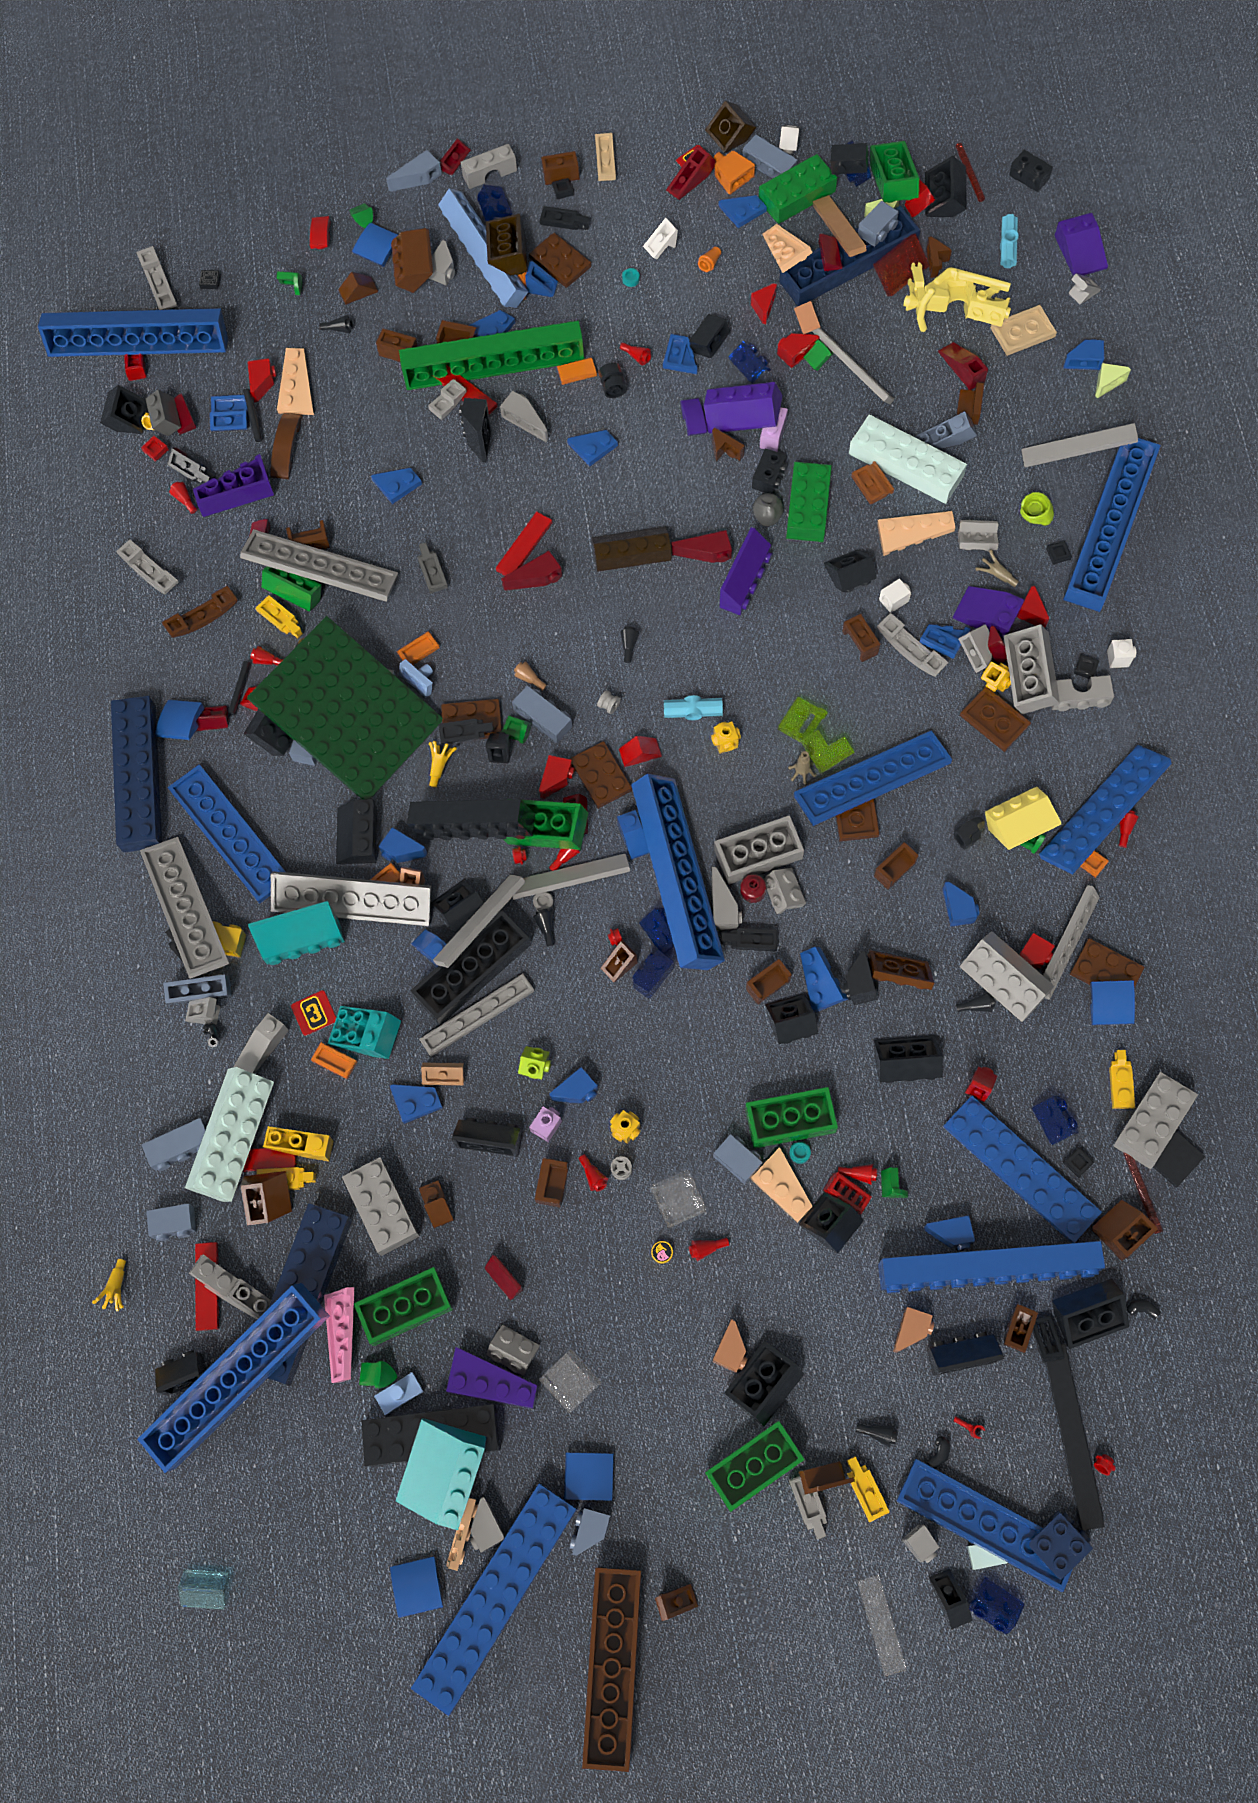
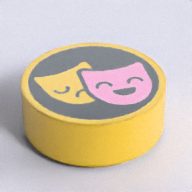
[651,1241,673,1264]

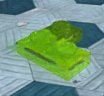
[800,730,855,774]

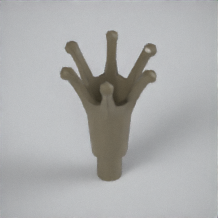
[975,549,1019,587]
[788,751,816,785]

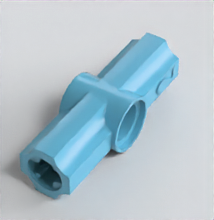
[1000,214,1019,268]
[664,695,723,720]

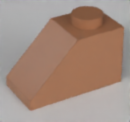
[893,1307,935,1353]
[713,1320,748,1373]

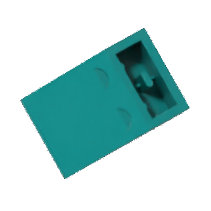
[327,1006,401,1059]

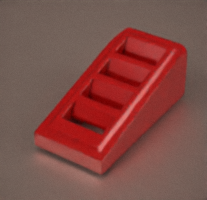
[124,354,146,381]
[823,1172,872,1214]

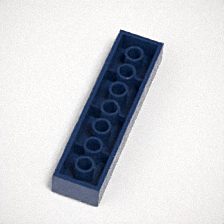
[779,205,920,306]
[111,696,162,853]
[268,1203,352,1386]

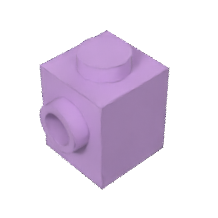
[529,1107,562,1142]

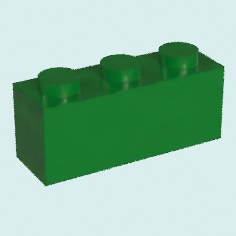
[261,566,321,612]

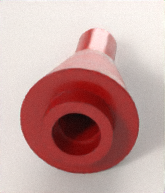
[620,343,651,366]
[169,482,197,514]
[250,646,283,666]
[1119,810,1139,848]
[549,849,580,871]
[579,1154,608,1192]
[838,1164,878,1185]
[689,1237,729,1261]

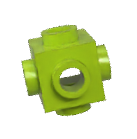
[518,1046,552,1080]

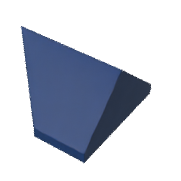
[525,261,558,297]

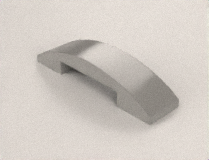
[136,246,177,310]
[116,540,179,594]
[877,613,948,677]

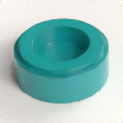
[622,268,640,287]
[789,1142,811,1164]

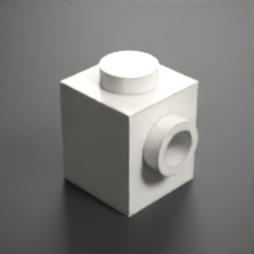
[879,579,911,613]
[1107,639,1136,668]

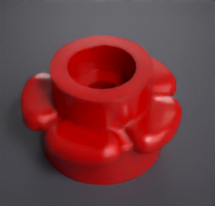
[512,846,526,865]
[608,928,623,946]
[1094,1454,1116,1475]

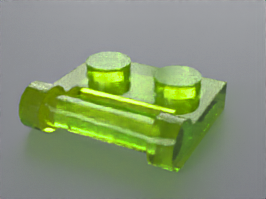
[778,697,828,745]

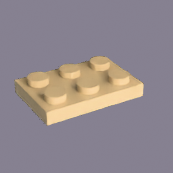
[990,305,1057,356]

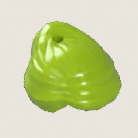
[1020,492,1054,526]

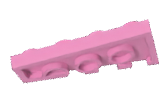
[324,1287,354,1383]

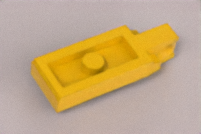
[256,595,303,639]
[1109,1050,1135,1109]
[257,1167,316,1190]
[846,1457,889,1522]

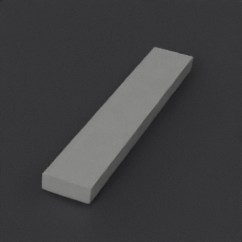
[812,328,894,404]
[1021,423,1138,467]
[513,854,630,900]
[433,875,525,968]
[1043,885,1100,1000]
[419,974,534,1057]

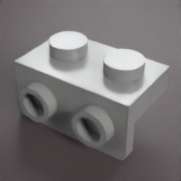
[958,520,999,551]
[764,868,806,914]
[487,1325,540,1376]

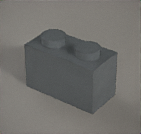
[145,389,181,436]

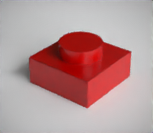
[141,436,169,462]

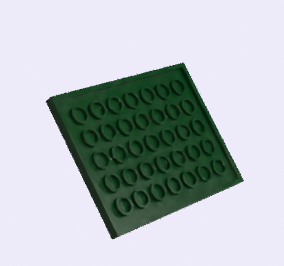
[247,616,443,800]

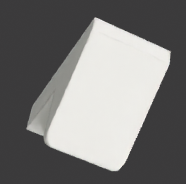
[643,218,678,259]

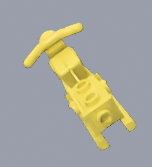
[903,262,1011,332]

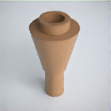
[514,662,547,691]

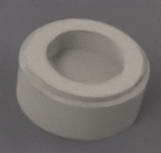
[533,892,554,911]

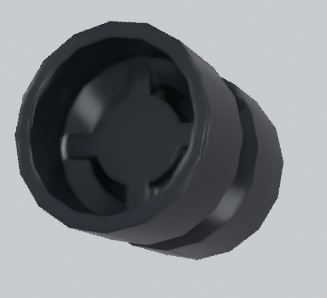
[598,363,627,398]

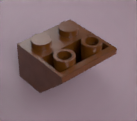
[241,1171,292,1225]
[1091,1200,1158,1261]

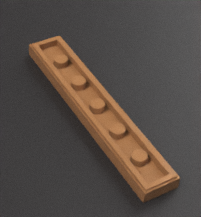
[813,195,866,257]

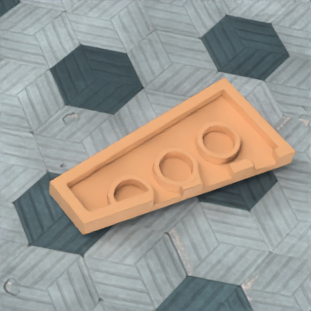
[763,224,812,273]
[277,348,314,415]
[877,511,955,556]

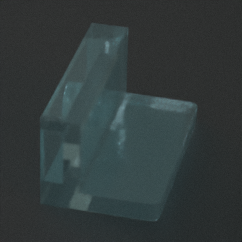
[178,1569,229,1609]

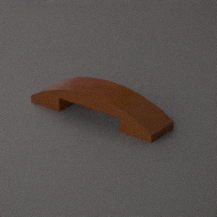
[270,413,302,479]
[161,586,238,638]

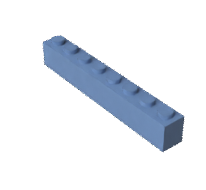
[438,188,528,308]

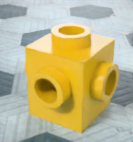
[981,661,1011,692]
[711,722,741,754]
[610,1110,641,1144]

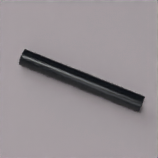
[243,389,262,442]
[228,661,251,716]

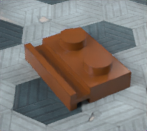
[851,461,894,505]

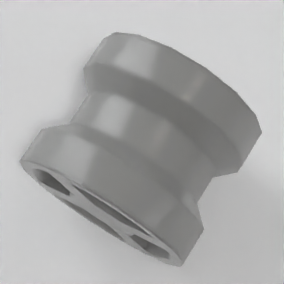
[597,690,621,714]
[611,1156,632,1180]

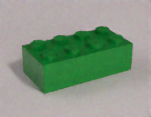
[870,141,919,203]
[759,154,837,224]
[786,462,831,542]
[503,800,588,850]
[745,1087,838,1149]
[354,1267,453,1346]
[705,1421,805,1512]

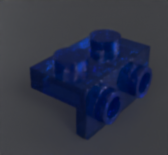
[477,184,512,221]
[728,341,771,384]
[639,908,674,955]
[1032,1096,1079,1145]
[969,1577,1025,1635]

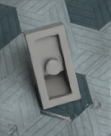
[1069,274,1101,304]
[185,997,220,1024]

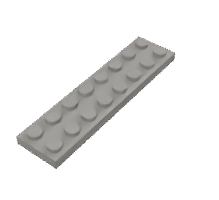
[240,529,398,602]
[140,837,229,979]
[271,871,432,926]

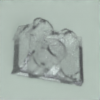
[650,1170,707,1228]
[539,1349,602,1414]

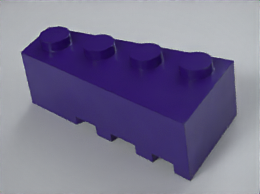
[193,454,274,517]
[446,1347,539,1409]

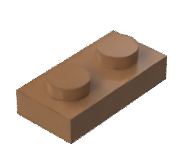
[421,1063,464,1085]

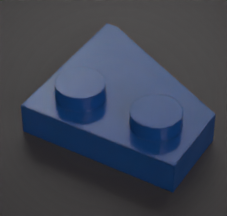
[719,195,767,228]
[468,310,515,336]
[663,334,697,374]
[567,430,618,466]
[371,468,422,504]
[919,624,970,659]
[390,1085,443,1124]

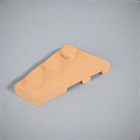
[751,1147,812,1223]
[446,1498,478,1571]

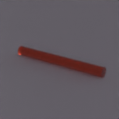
[955,143,985,202]
[1123,1152,1163,1234]

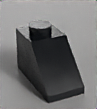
[485,732,511,764]
[929,1569,973,1629]

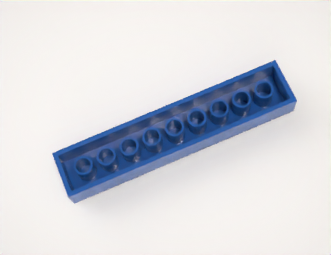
[38,308,228,357]
[1063,438,1161,612]
[631,774,725,970]
[878,1241,1105,1294]
[137,1283,330,1473]
[411,1484,578,1716]

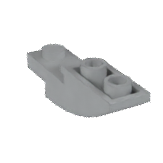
[189,1254,271,1319]

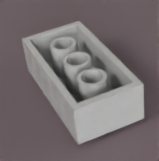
[1004,624,1060,714]
[714,815,804,885]
[959,931,1055,1022]
[1114,1072,1198,1169]
[342,1158,419,1256]

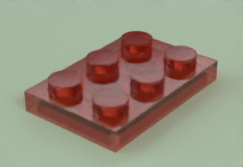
[873,234,930,297]

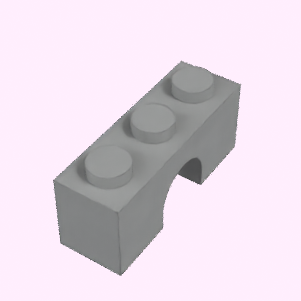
[461,144,517,189]
[1051,675,1114,711]

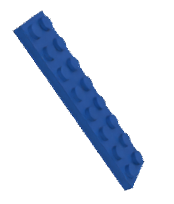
[794,730,952,826]
[1039,745,1172,875]
[167,764,285,904]
[943,1096,1102,1243]
[896,1459,1073,1592]

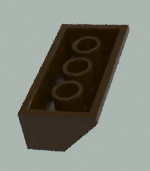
[486,214,528,276]
[592,526,671,572]

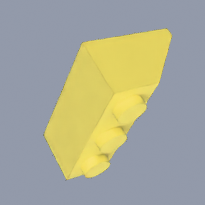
[985,787,1061,850]

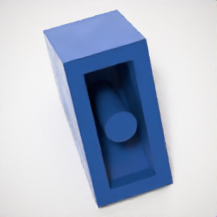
[1063,339,1104,370]
[617,810,649,860]
[379,828,427,863]
[942,882,979,927]
[411,929,447,967]
[549,1067,598,1103]
[924,1216,975,1250]

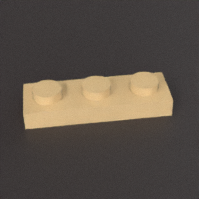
[595,133,616,181]

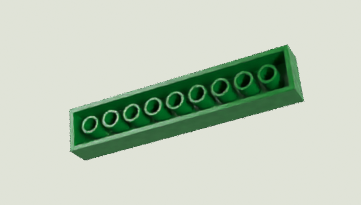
[399,321,584,390]

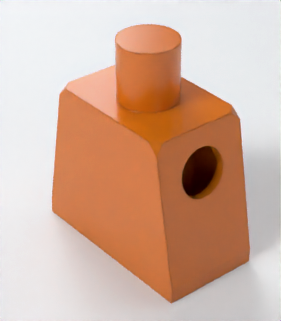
[713,151,755,195]

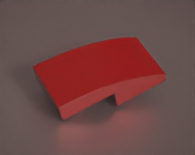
[310,216,331,249]

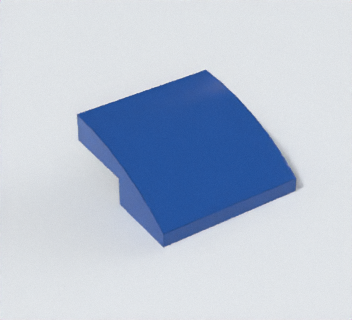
[352,223,398,267]
[210,395,248,431]
[155,700,204,740]
[1090,981,1135,1025]
[564,1453,613,1501]
[390,1557,443,1618]

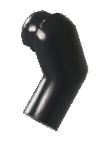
[203,1022,220,1047]
[1127,1299,1161,1320]
[927,1436,951,1469]

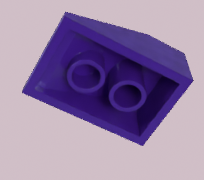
[1055,213,1108,277]
[953,586,1024,641]

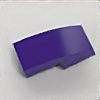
[680,398,707,436]

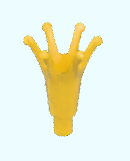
[428,741,457,787]
[92,1259,126,1311]

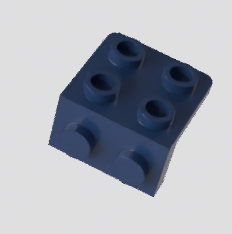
[1029,1511,1093,1579]

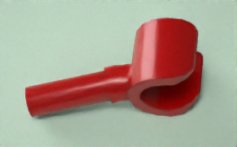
[954,1416,985,1439]

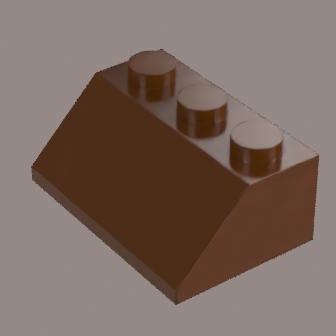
[391,228,433,293]

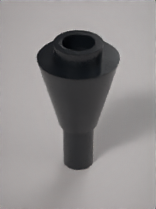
[319,315,353,333]
[620,627,639,663]
[533,909,555,947]
[956,992,995,1012]
[856,1423,898,1448]

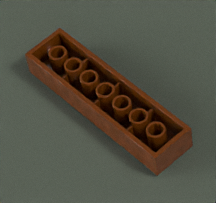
[582,1567,641,1772]

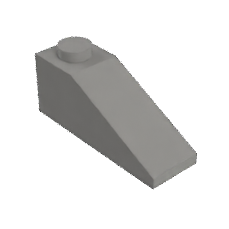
[500,391,548,442]
[711,867,742,931]
[234,1013,289,1074]

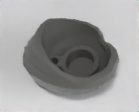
[753,493,783,526]

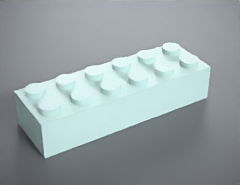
[849,414,967,504]
[185,1067,274,1202]

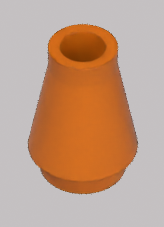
[698,247,721,272]

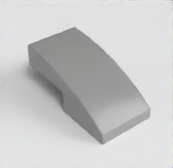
[428,379,466,420]

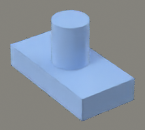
[399,659,433,698]
[374,1372,424,1416]

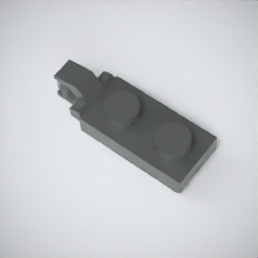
[418,543,448,594]

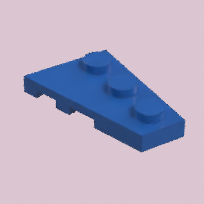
[800,947,848,1012]

